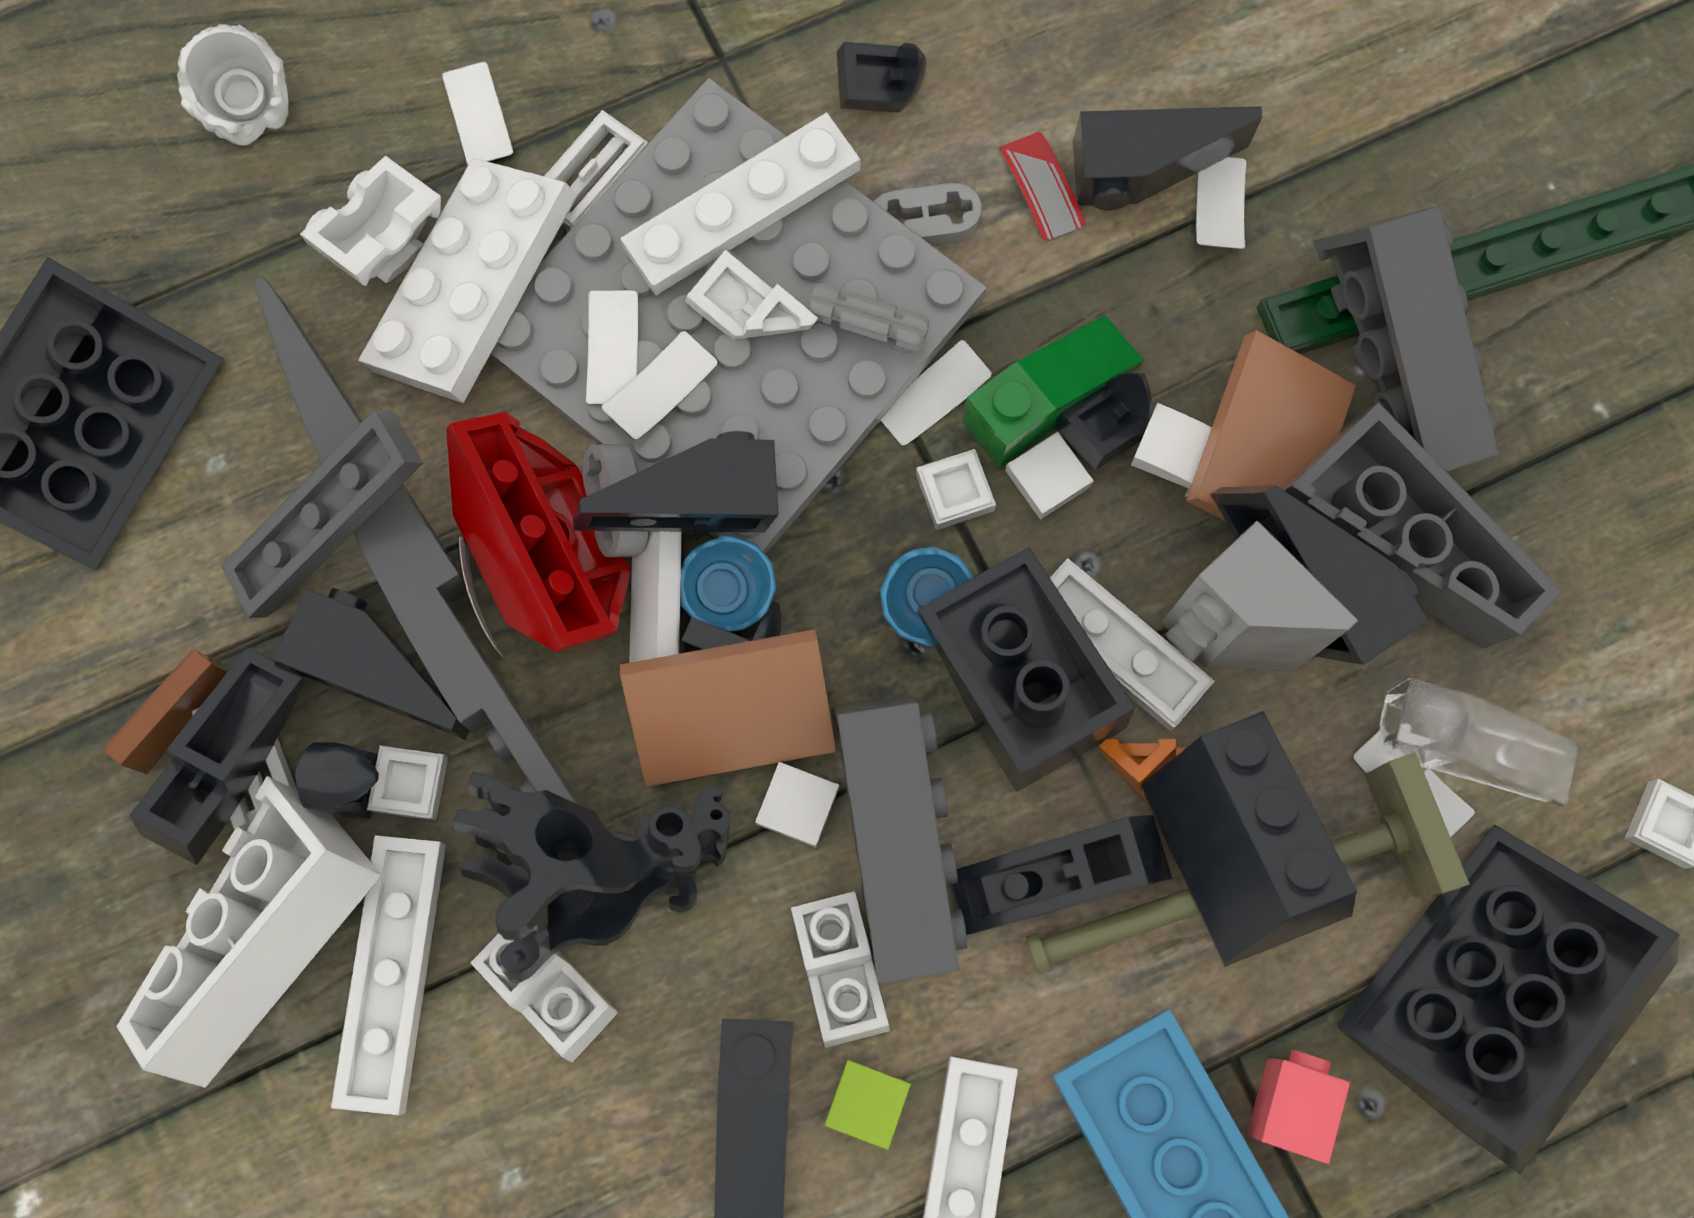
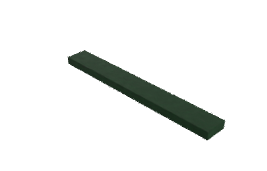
[1257,164,1694,354]

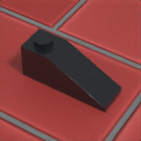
[1073,106,1262,210]
[573,431,779,533]
[272,588,470,740]
[953,815,1173,935]
[714,1019,793,1218]

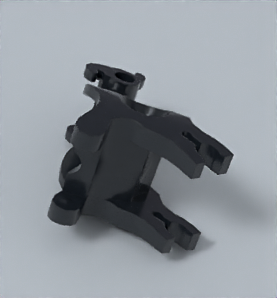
[454,771,731,982]

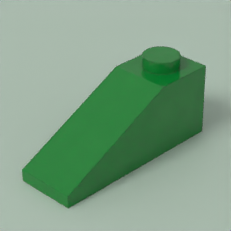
[962,315,1144,469]

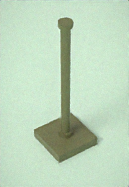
[1026,752,1469,975]

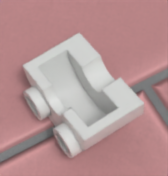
[300,156,441,286]

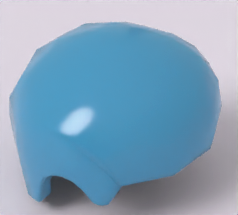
[680,535,777,632]
[880,547,975,646]

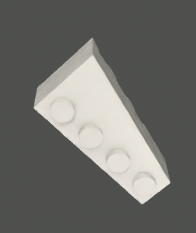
[117,776,382,1088]

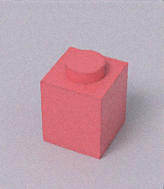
[1246,1050,1350,1164]

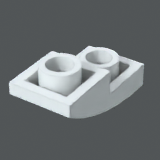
[791,891,890,1048]
[471,933,619,1062]

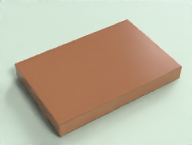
[1186,330,1356,522]
[620,629,836,787]

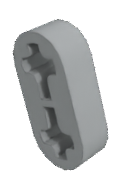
[874,183,982,246]
[582,444,648,557]

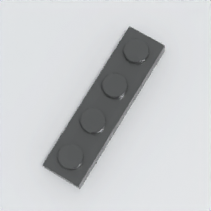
[221,409,423,618]

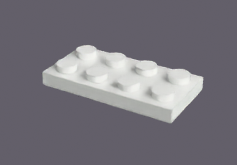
[358,158,577,403]

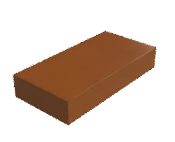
[104,649,228,774]

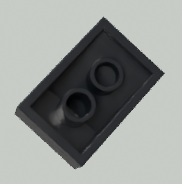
[1211,485,1428,665]
[918,547,1135,792]

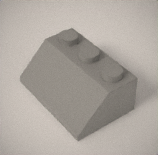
[1161,521,1358,671]

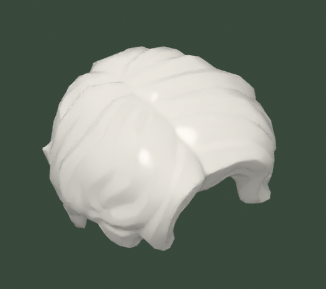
[177,24,289,146]

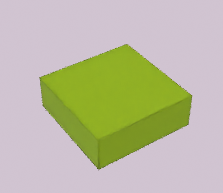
[824,1059,911,1150]

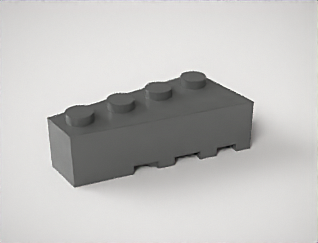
[1313,206,1499,472]
[1282,402,1563,649]
[833,694,968,984]

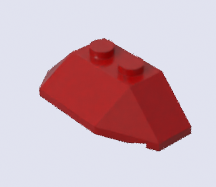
[446,411,631,653]

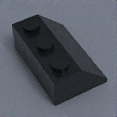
[1141,711,1357,967]

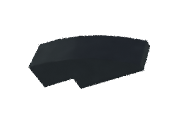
[129,647,305,865]

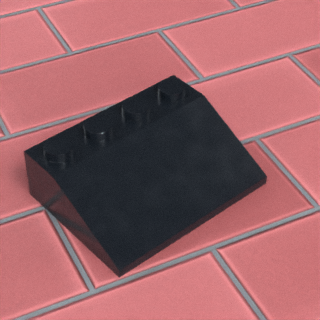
[0,257,224,571]
[1337,824,1680,1174]

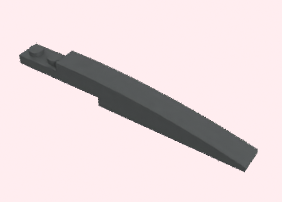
[254,277,582,806]

